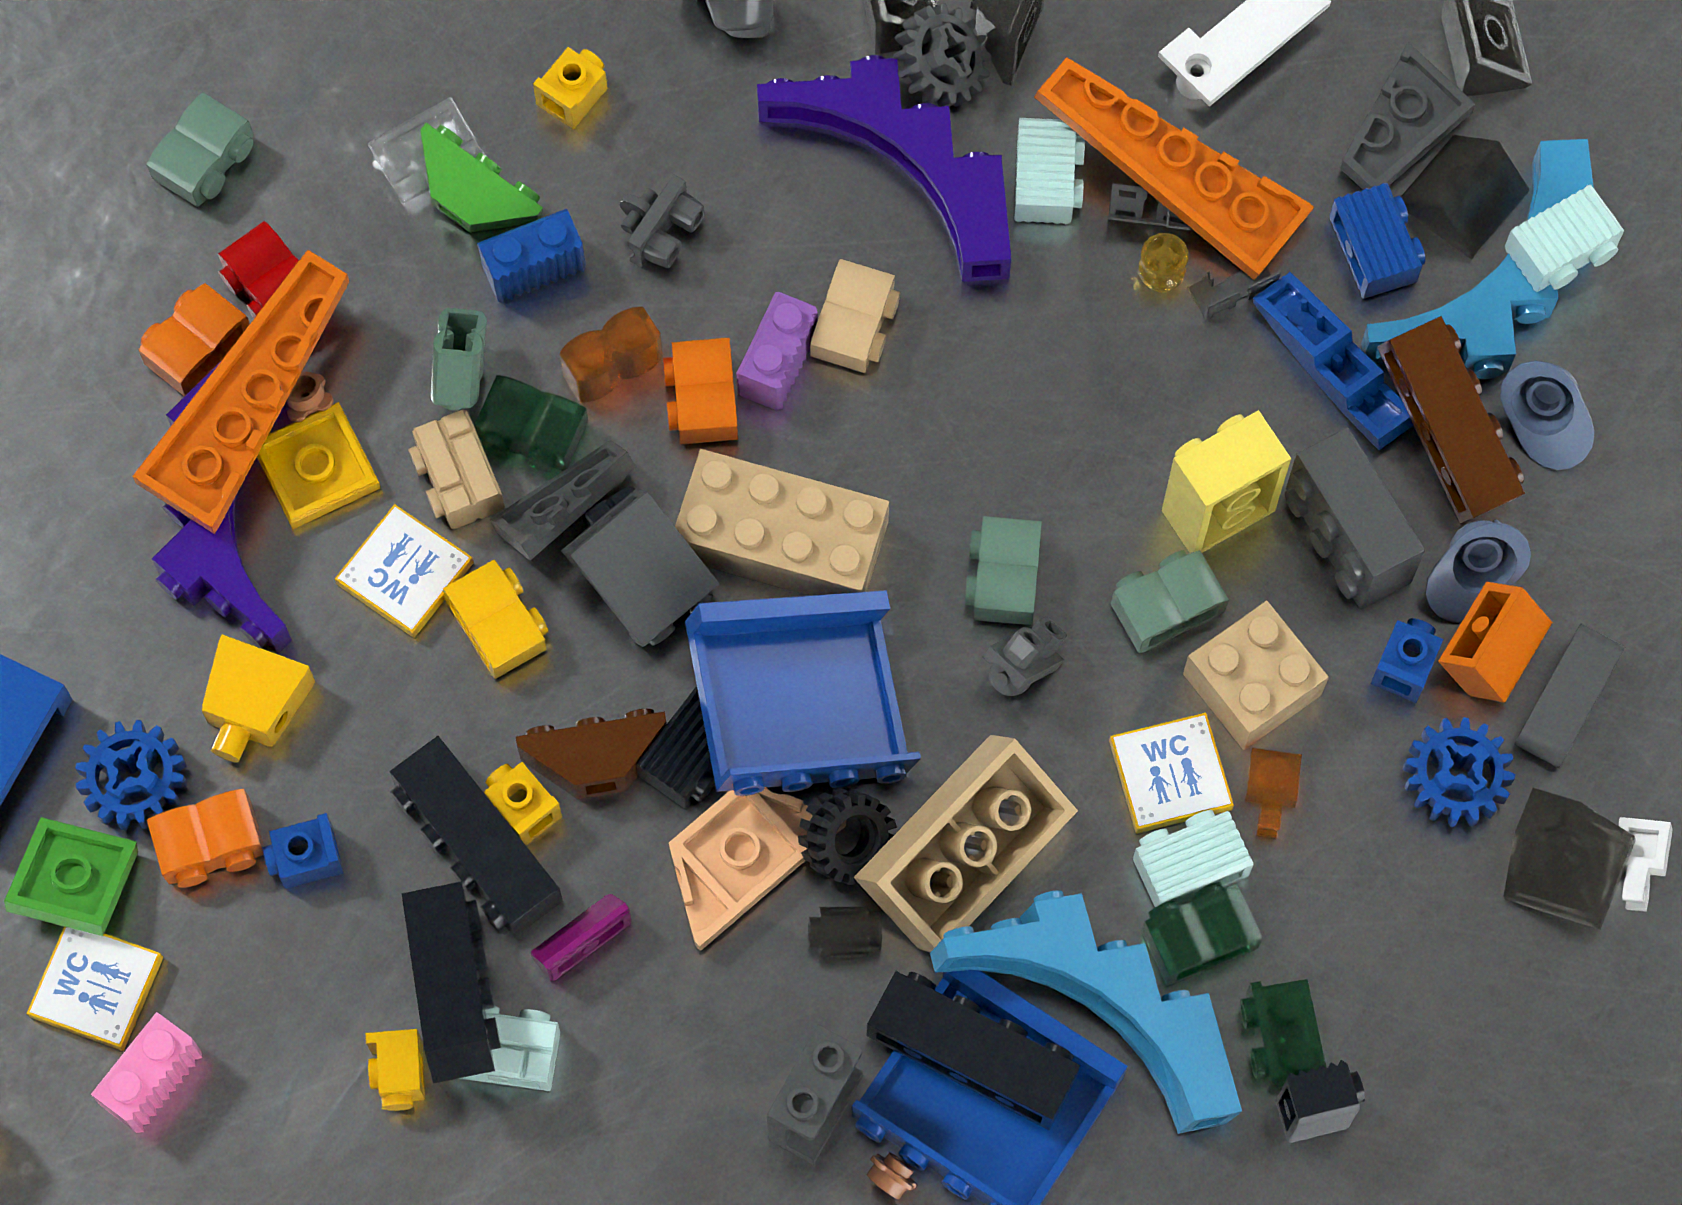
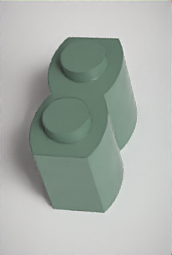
[146,92,254,207]
[430,308,487,410]
[965,516,1042,625]
[1111,550,1229,653]

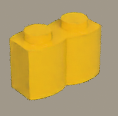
[443,559,549,679]

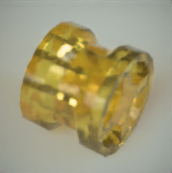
[1138,233,1189,292]

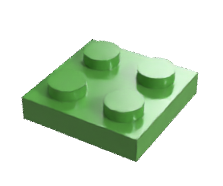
[4,817,138,936]

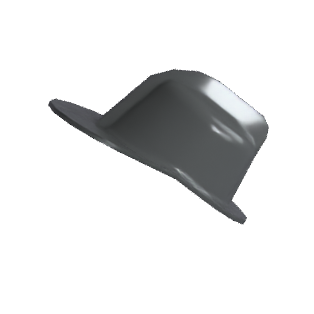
[705,0,774,38]

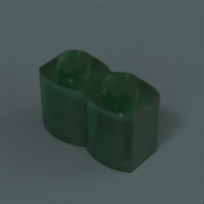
[474,375,589,472]
[1141,882,1263,986]

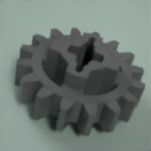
[894,3,991,107]

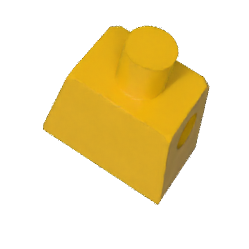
[202,634,315,763]

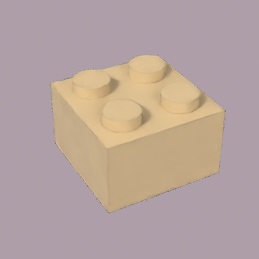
[1183,600,1329,751]

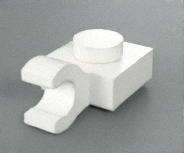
[1612,817,1673,912]

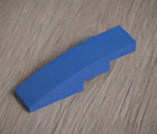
[1253,272,1414,450]

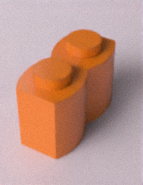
[138,283,250,397]
[663,337,738,444]
[147,789,264,888]

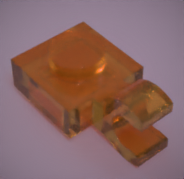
[1245,748,1302,839]

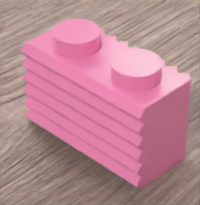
[90,1012,202,1133]

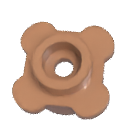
[286,372,333,422]
[866,1152,918,1199]

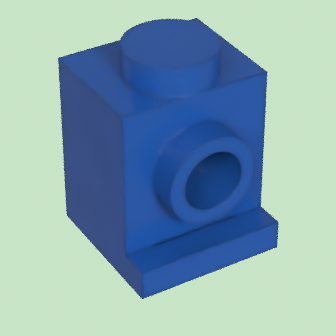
[1370,618,1444,703]
[263,813,344,889]

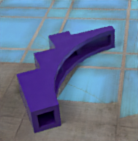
[757,55,1011,282]
[152,361,292,654]

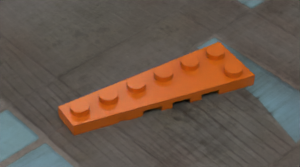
[1034,57,1314,280]
[132,250,349,534]

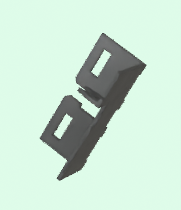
[1109,183,1190,230]
[1187,267,1281,320]

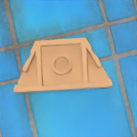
[668,787,846,951]

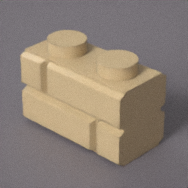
[408,409,505,529]

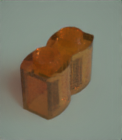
[559,307,663,403]

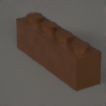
[1377,316,1525,523]

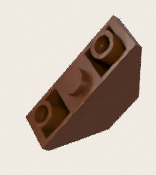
[516,708,667,799]

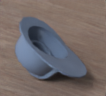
[1500,360,1595,470]
[1426,519,1531,623]

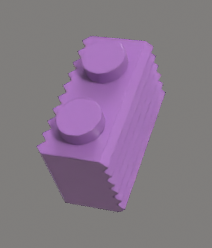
[736,292,818,411]

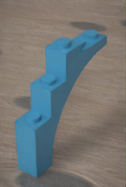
[1361,139,1594,379]
[930,890,1242,1134]

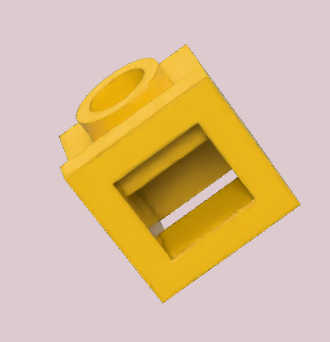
[533,47,608,130]
[484,762,562,845]
[365,1029,425,1111]

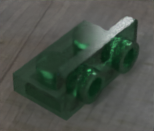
[1240,979,1327,1092]

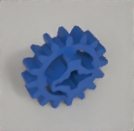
[1403,717,1515,827]
[75,720,187,831]

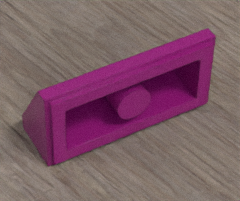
[530,894,632,982]

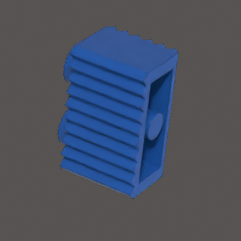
[1330,183,1426,299]
[477,209,586,303]

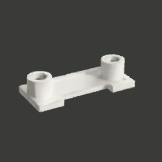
[1158,0,1331,107]

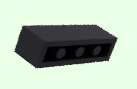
[389,736,563,938]
[401,881,501,1084]
[866,971,1080,1130]

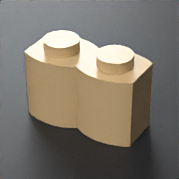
[810,259,901,373]

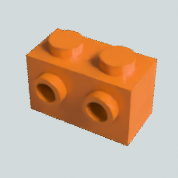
[1438,582,1553,703]

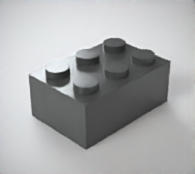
[1285,427,1425,610]

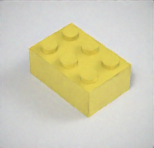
[1162,410,1291,553]

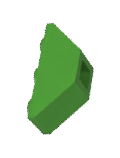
[420,123,543,233]

